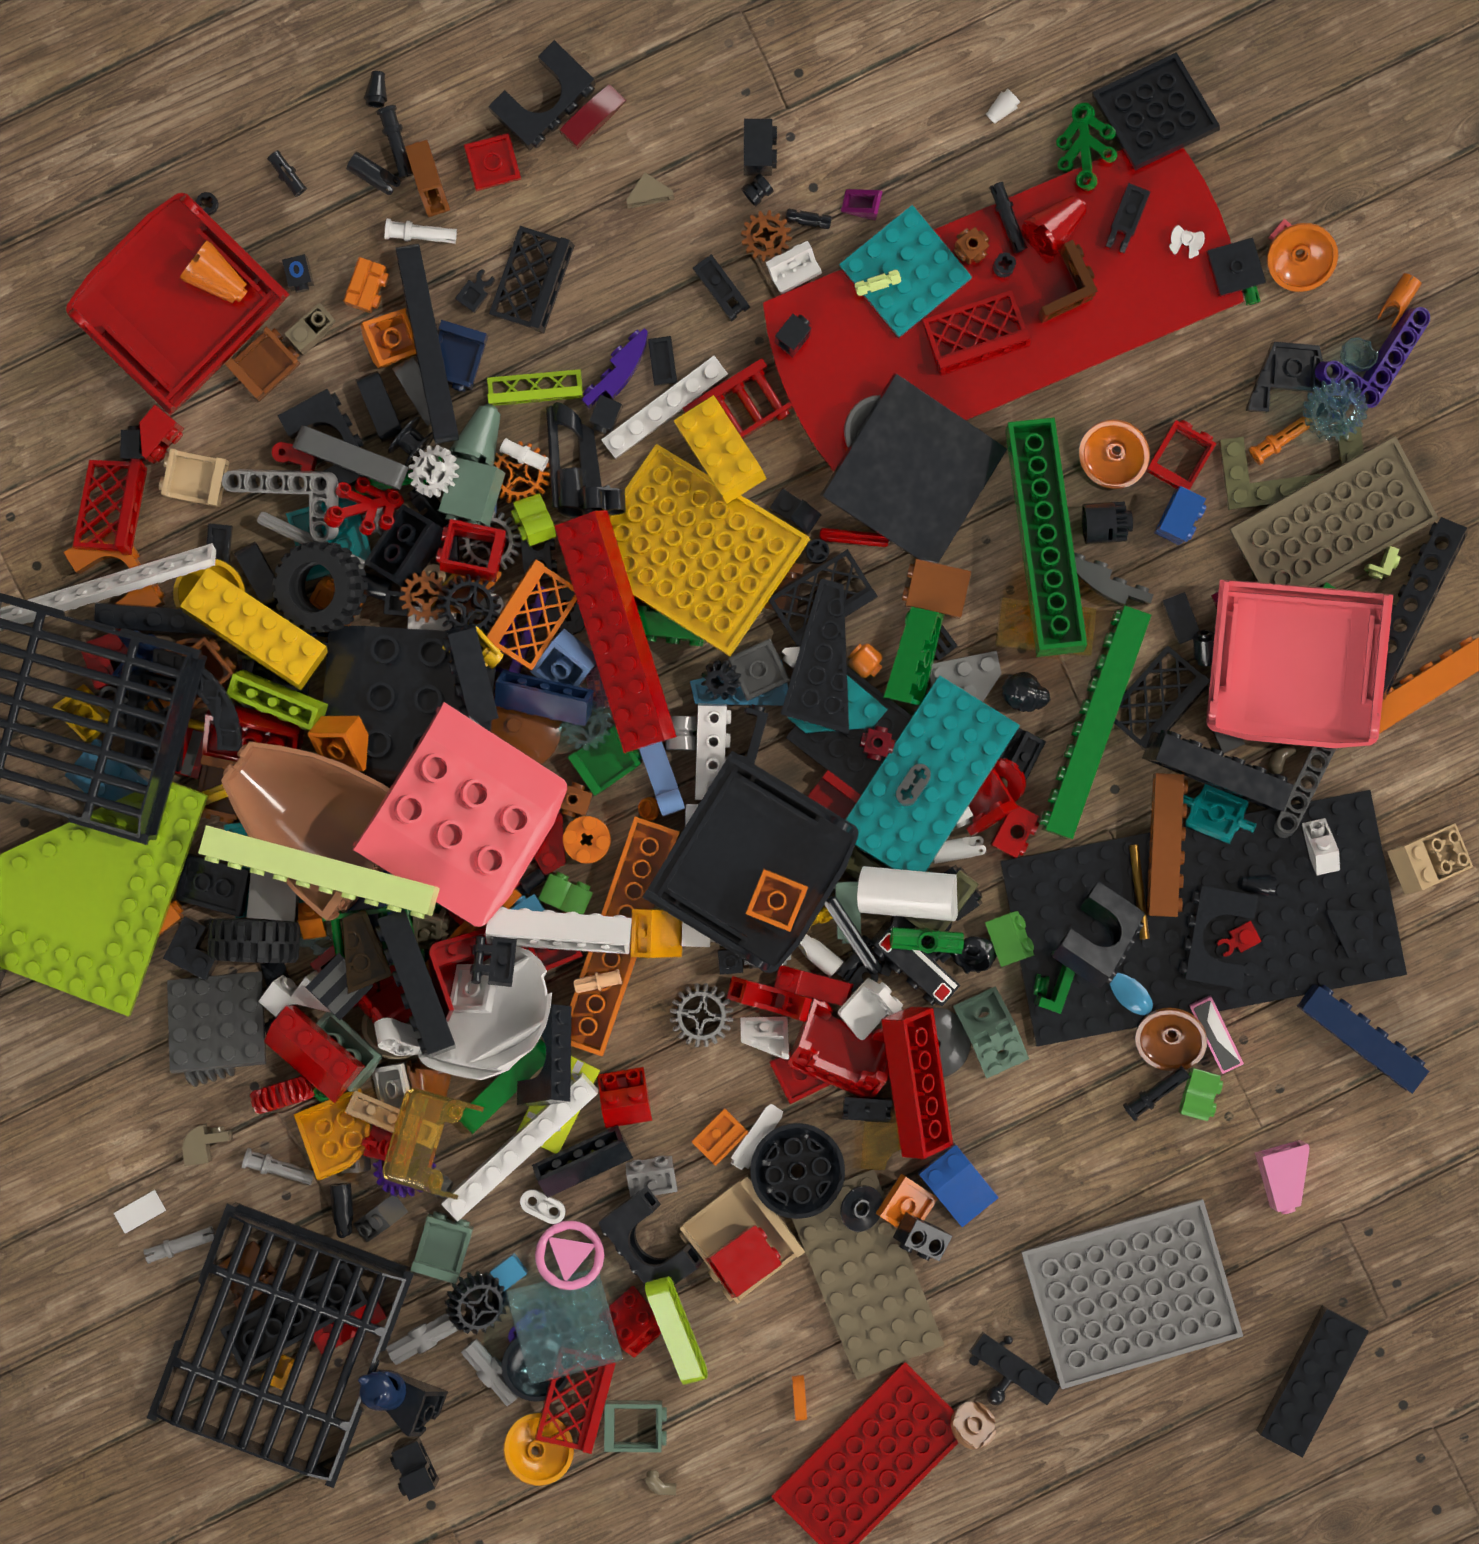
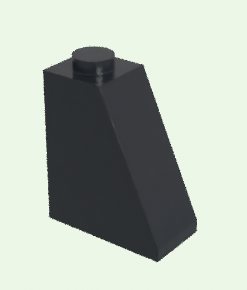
[379,1370,448,1437]

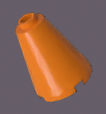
[179,241,247,303]

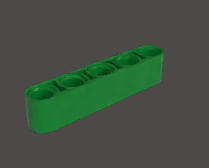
[456,1038,546,1135]

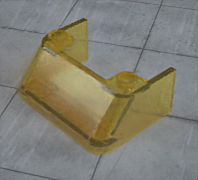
[383,1088,484,1200]

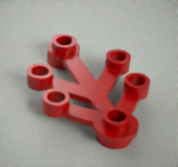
[324,477,404,536]

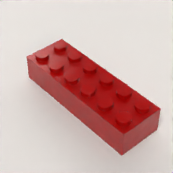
[881,1007,953,1159]

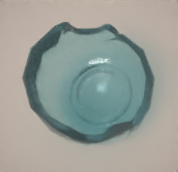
[1340,337,1379,373]

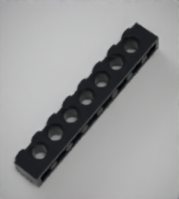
[1383,517,1467,700]

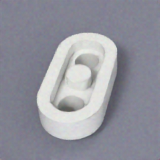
[520,1189,566,1224]

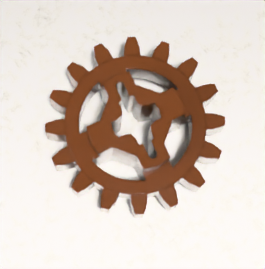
[741,210,792,263]
[399,571,449,623]

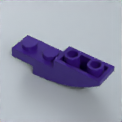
[582,328,648,409]

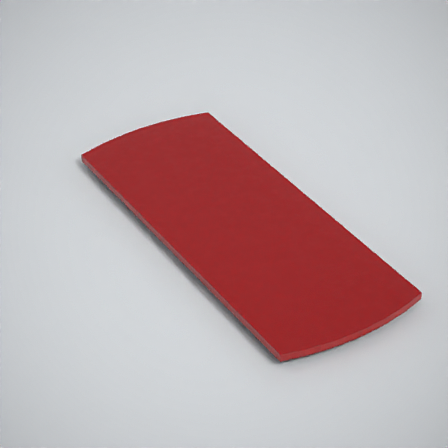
[763,148,1244,472]

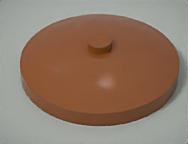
[491,683,562,765]

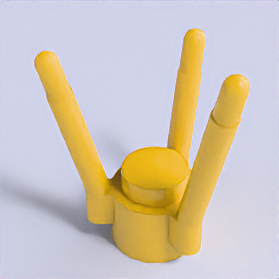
[442,626,504,669]

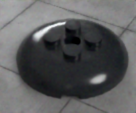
[750,1123,845,1219]

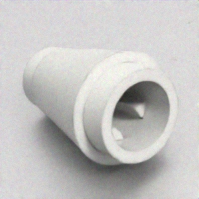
[986,89,1020,124]

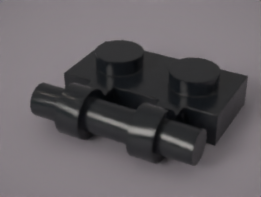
[470,936,517,987]

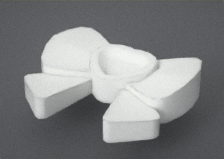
[1169,225,1205,258]

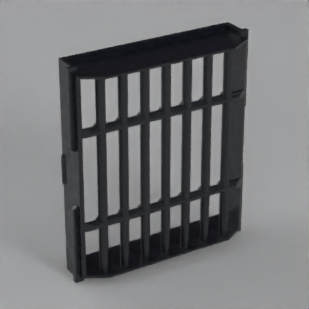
[0,593,207,845]
[147,1202,414,1488]

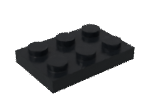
[175,854,251,917]

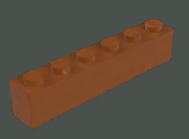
[1146,773,1188,917]

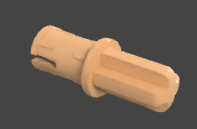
[574,969,622,993]

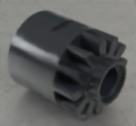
[1082,501,1133,544]

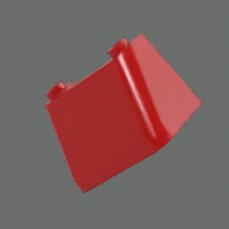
[788,999,889,1098]

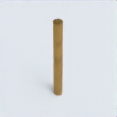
[1129,844,1149,939]

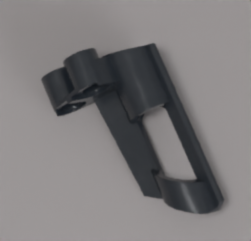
[546,402,626,518]

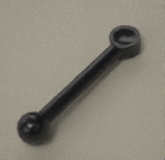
[969,1335,1013,1366]

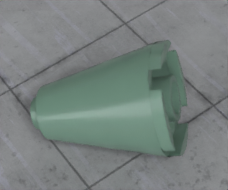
[449,404,501,466]

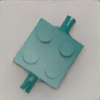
[1183,784,1257,844]

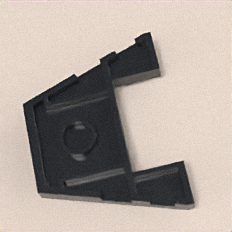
[1246,341,1337,419]

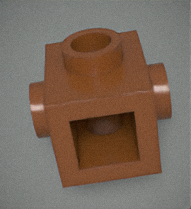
[954,227,989,265]
[560,782,593,817]

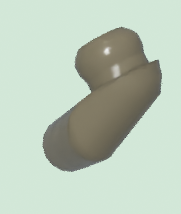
[645,1470,677,1496]

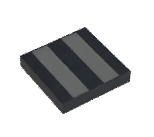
[305,953,373,1020]

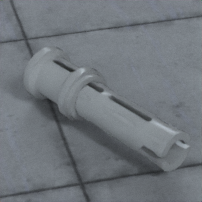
[241,1148,314,1186]

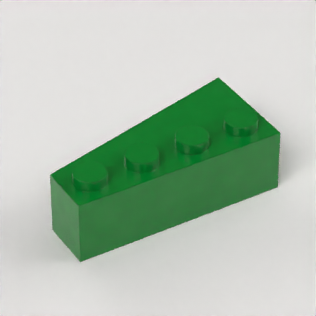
[637,606,707,647]
[884,606,944,705]

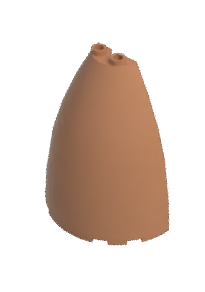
[221,742,390,921]

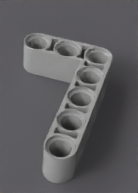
[222,469,339,542]

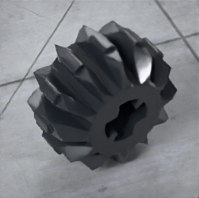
[701,659,741,700]

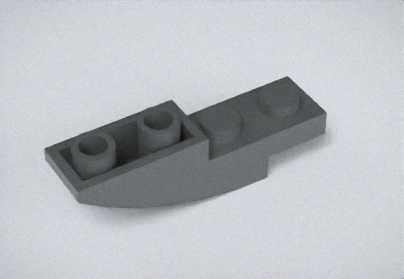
[1074,553,1154,606]

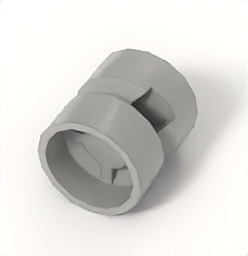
[666,716,697,750]

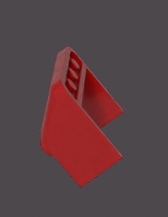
[428,928,527,1022]

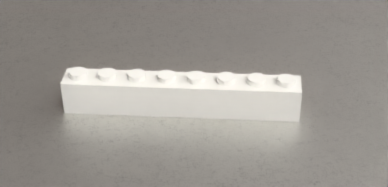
[442,1072,598,1222]

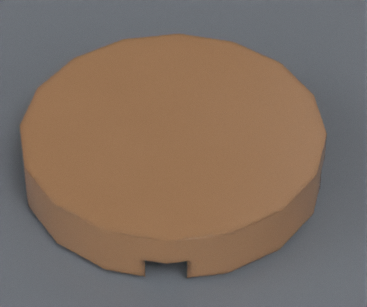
[951,1401,996,1450]

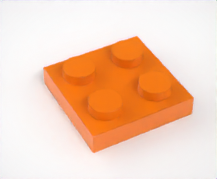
[876,1174,938,1236]

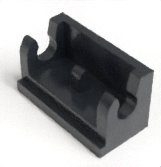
[842,1095,892,1122]

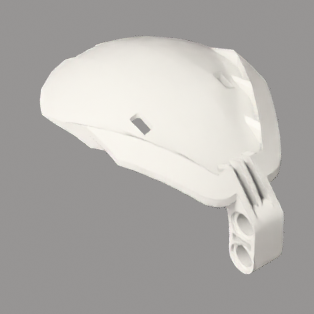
[374,947,552,1080]

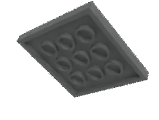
[167,971,266,1073]

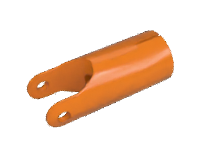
[1377,273,1422,328]

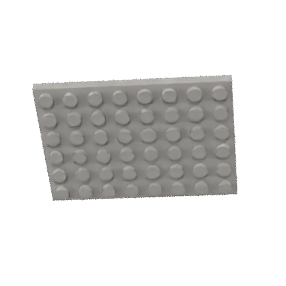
[1021,1199,1243,1389]

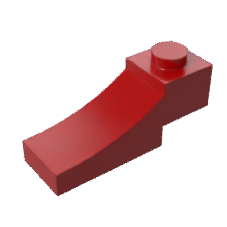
[774,965,854,1006]
[313,1300,388,1355]

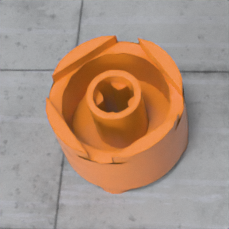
[563,816,611,863]

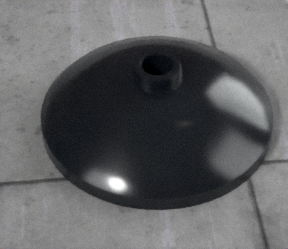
[501,1329,573,1402]

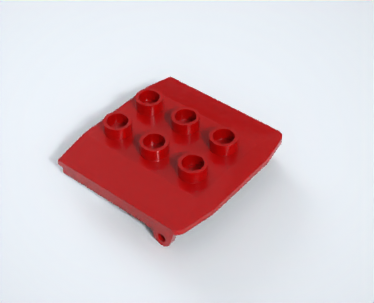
[66,193,290,415]

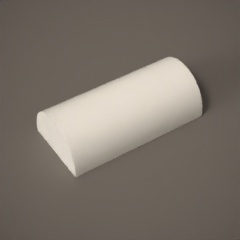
[857,866,958,921]

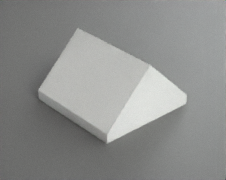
[372,1061,416,1111]

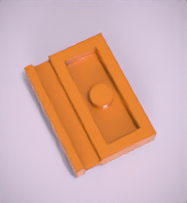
[691,1108,749,1166]

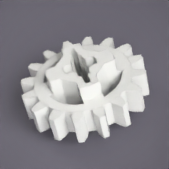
[408,445,459,497]

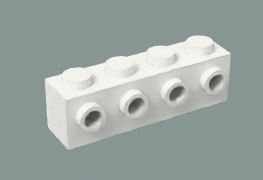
[695,703,731,800]

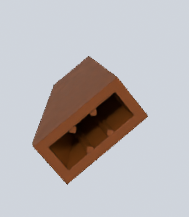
[405,140,451,218]

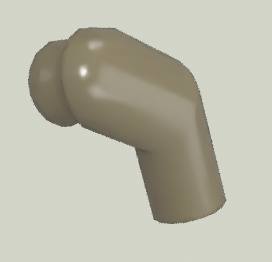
[1268,744,1297,775]

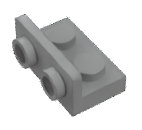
[625,1156,678,1197]

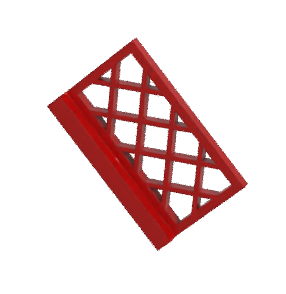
[923,290,1031,375]
[73,459,147,555]
[535,1346,616,1454]

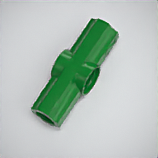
[890,927,964,954]

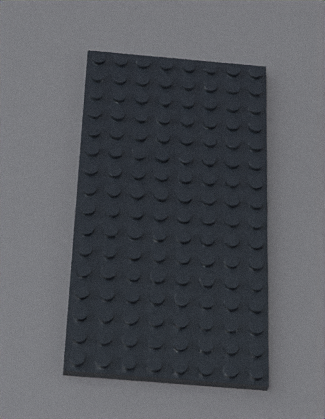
[1000,790,1407,1047]

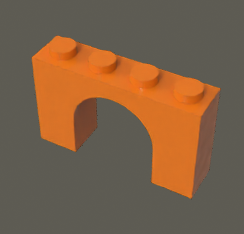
[63,522,165,630]

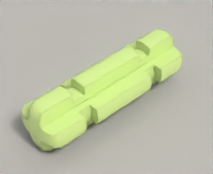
[855,270,901,296]

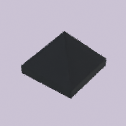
[260,963,289,987]

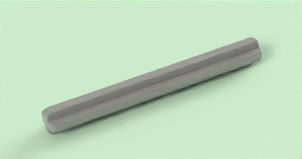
[257,512,366,569]

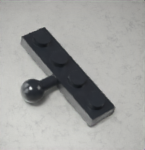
[969,1331,1060,1405]

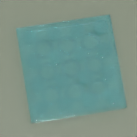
[506,1270,623,1385]

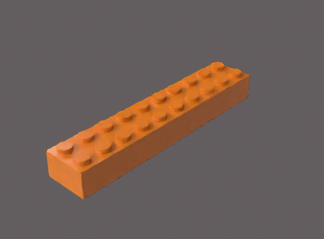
[570,817,680,1057]

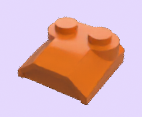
[361,308,417,368]

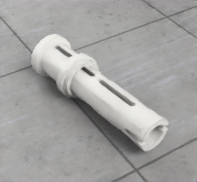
[385,218,457,244]

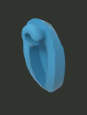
[1110,973,1153,1015]

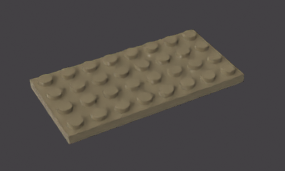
[1228,436,1439,587]
[792,1168,944,1380]

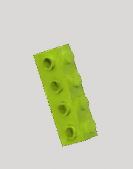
[227,670,328,731]

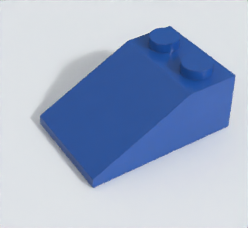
[918,1142,999,1227]

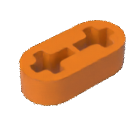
[792,1375,807,1421]

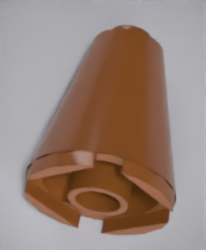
[406,1057,452,1124]

